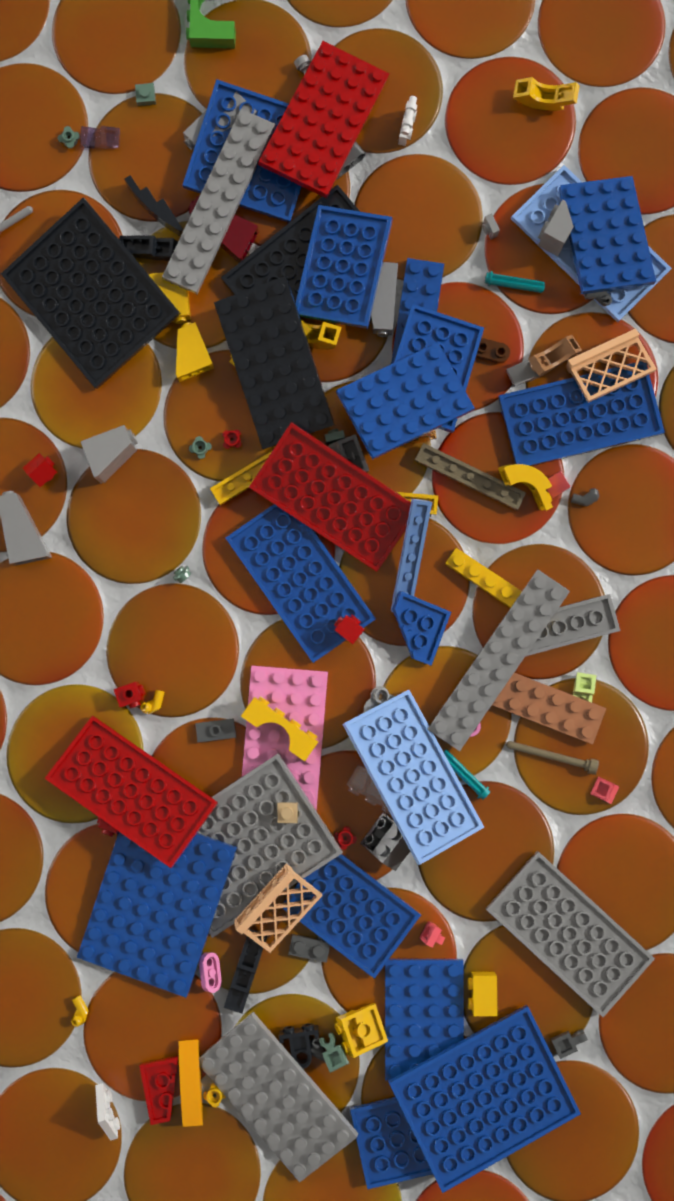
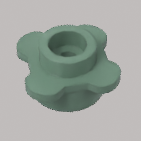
[58,126,80,148]
[189,436,212,459]
[173,566,191,583]

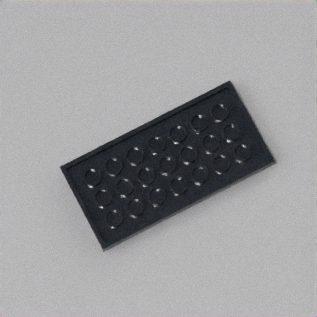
[221,185,360,303]
[214,276,335,449]

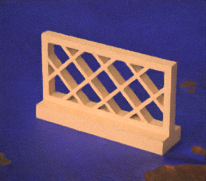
[566,328,656,403]
[234,863,323,953]

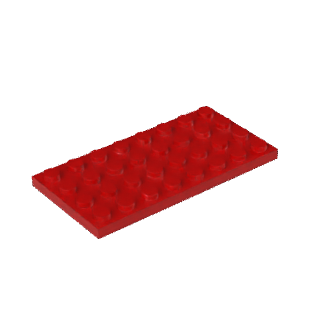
[258,41,390,198]
[249,422,411,572]
[44,715,218,869]

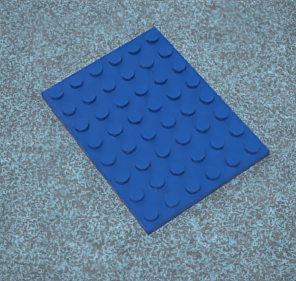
[77,832,237,998]
[388,1005,581,1193]

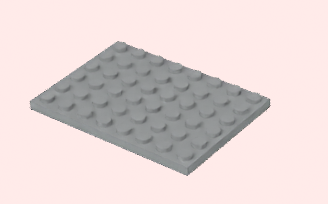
[197,753,343,938]

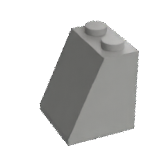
[81,425,138,484]

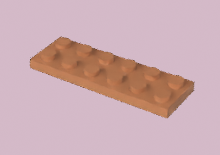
[492,673,606,744]

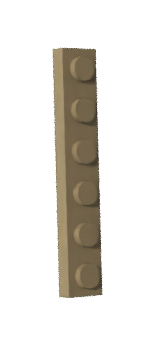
[415,443,526,511]

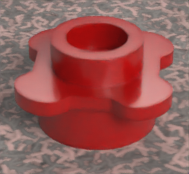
[222,429,242,449]
[334,826,357,850]

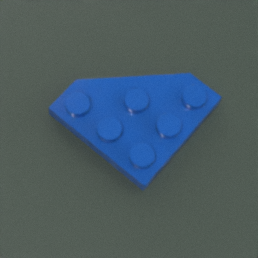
[392,591,451,666]

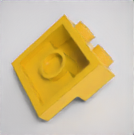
[335,1003,388,1058]

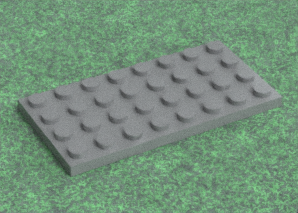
[485,851,655,1017]
[199,1012,358,1182]

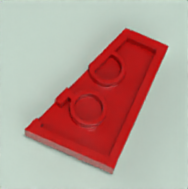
[139,1055,179,1125]

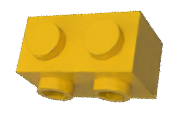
[468,972,497,1016]

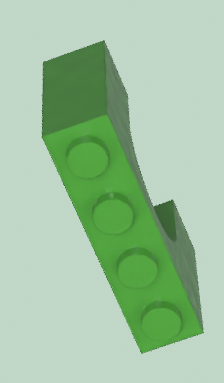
[186,0,236,49]

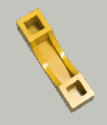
[241,696,319,761]

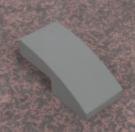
[506,360,547,388]

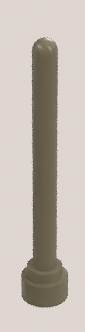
[506,741,599,775]

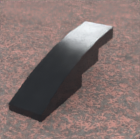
[124,175,184,237]
[119,235,178,261]
[224,929,268,1014]

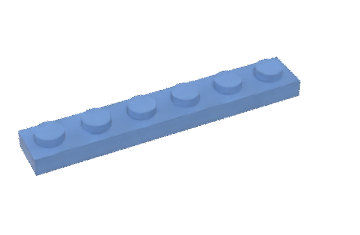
[391,498,432,612]

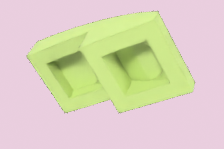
[573,672,596,703]

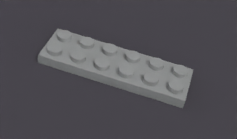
[498,594,621,656]

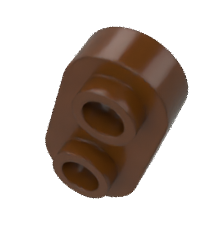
[476,338,510,363]

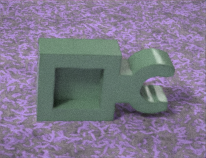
[319,1033,349,1073]

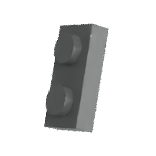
[288,934,330,963]

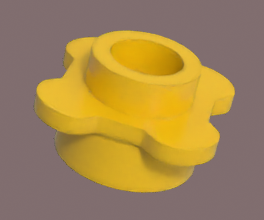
[203,1083,226,1108]

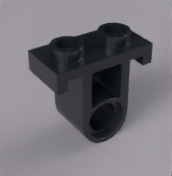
[279,1023,319,1069]

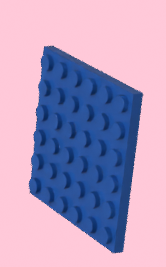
[182,79,302,223]

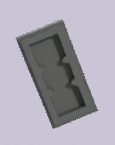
[195,718,236,742]

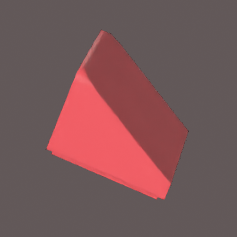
[546,471,570,499]
[591,777,619,804]

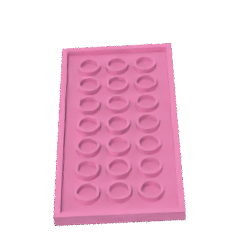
[242,666,328,811]

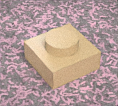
[277,802,298,823]

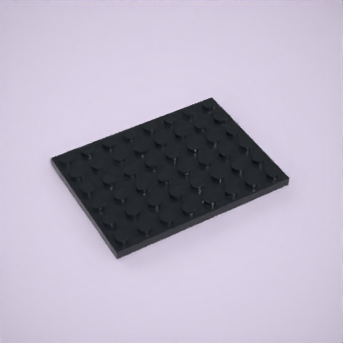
[1,197,181,389]

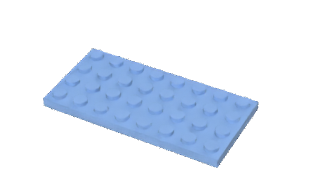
[511,165,672,322]
[342,690,484,865]

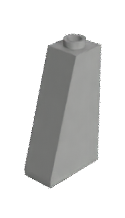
[183,91,257,150]
[370,262,398,337]
[0,491,52,566]

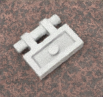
[398,96,417,146]

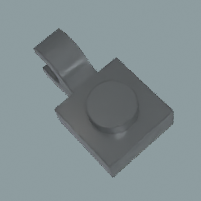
[551,1029,588,1059]

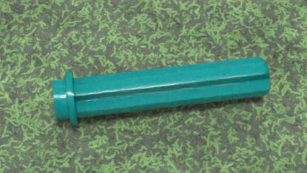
[484,271,545,293]
[443,750,490,800]

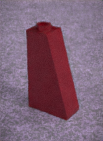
[188,196,259,263]

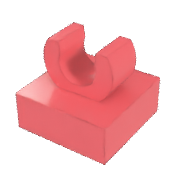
[419,921,445,948]

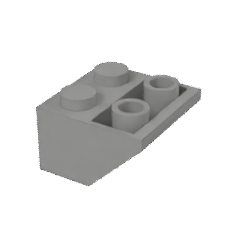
[538,199,574,257]

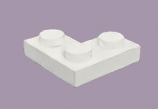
[95,1083,120,1141]

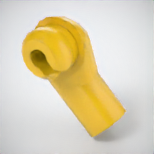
[140,690,165,714]
[71,995,88,1027]

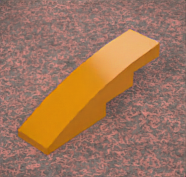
[178,1040,203,1127]

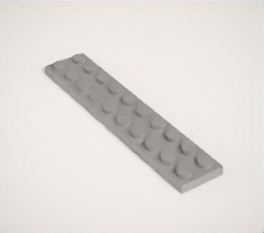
[162,109,275,294]
[428,569,570,751]

